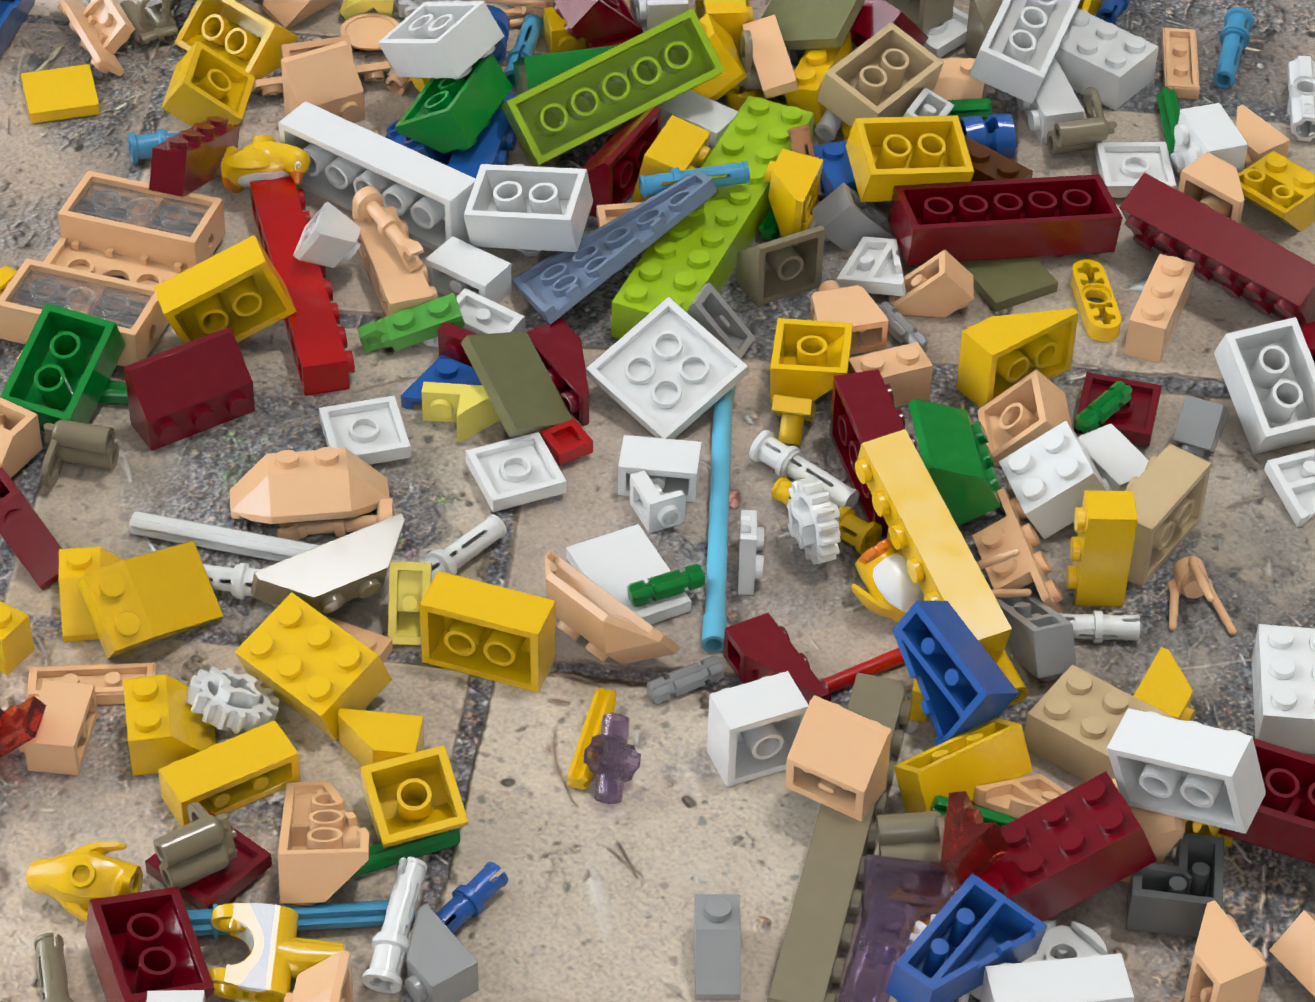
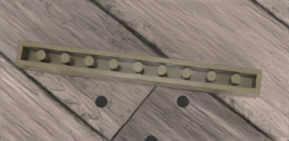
[767,673,912,1002]

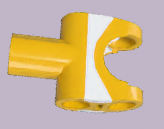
[208,903,344,1002]

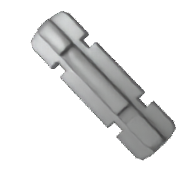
[877,301,929,353]
[647,656,725,704]

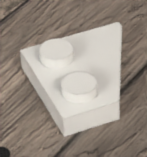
[837,237,906,296]
[423,288,526,347]
[1264,449,1315,528]
[738,510,764,596]

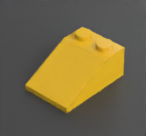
[956,308,1079,408]
[78,541,223,659]

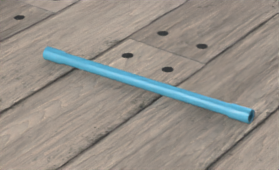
[702,386,735,652]

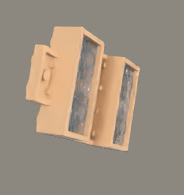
[0,171,226,366]

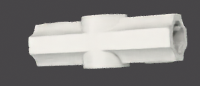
[1287,56,1315,141]

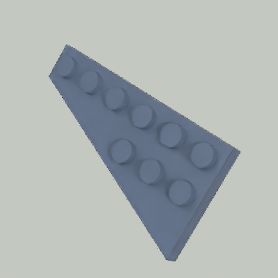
[511,170,717,325]

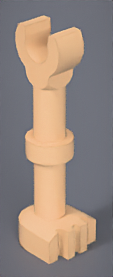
[352,186,424,272]
[277,498,395,541]

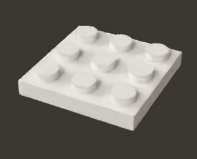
[586,297,749,439]

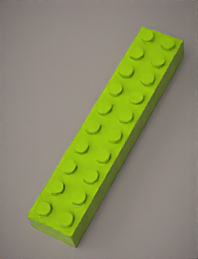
[611,96,814,339]

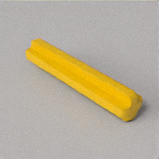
[567,687,617,791]

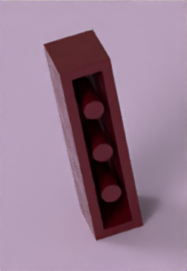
[149,116,240,197]

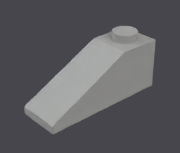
[996,594,1076,681]

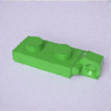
[357,293,465,354]

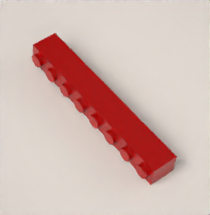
[250,176,355,396]

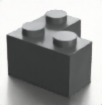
[1126,833,1224,938]

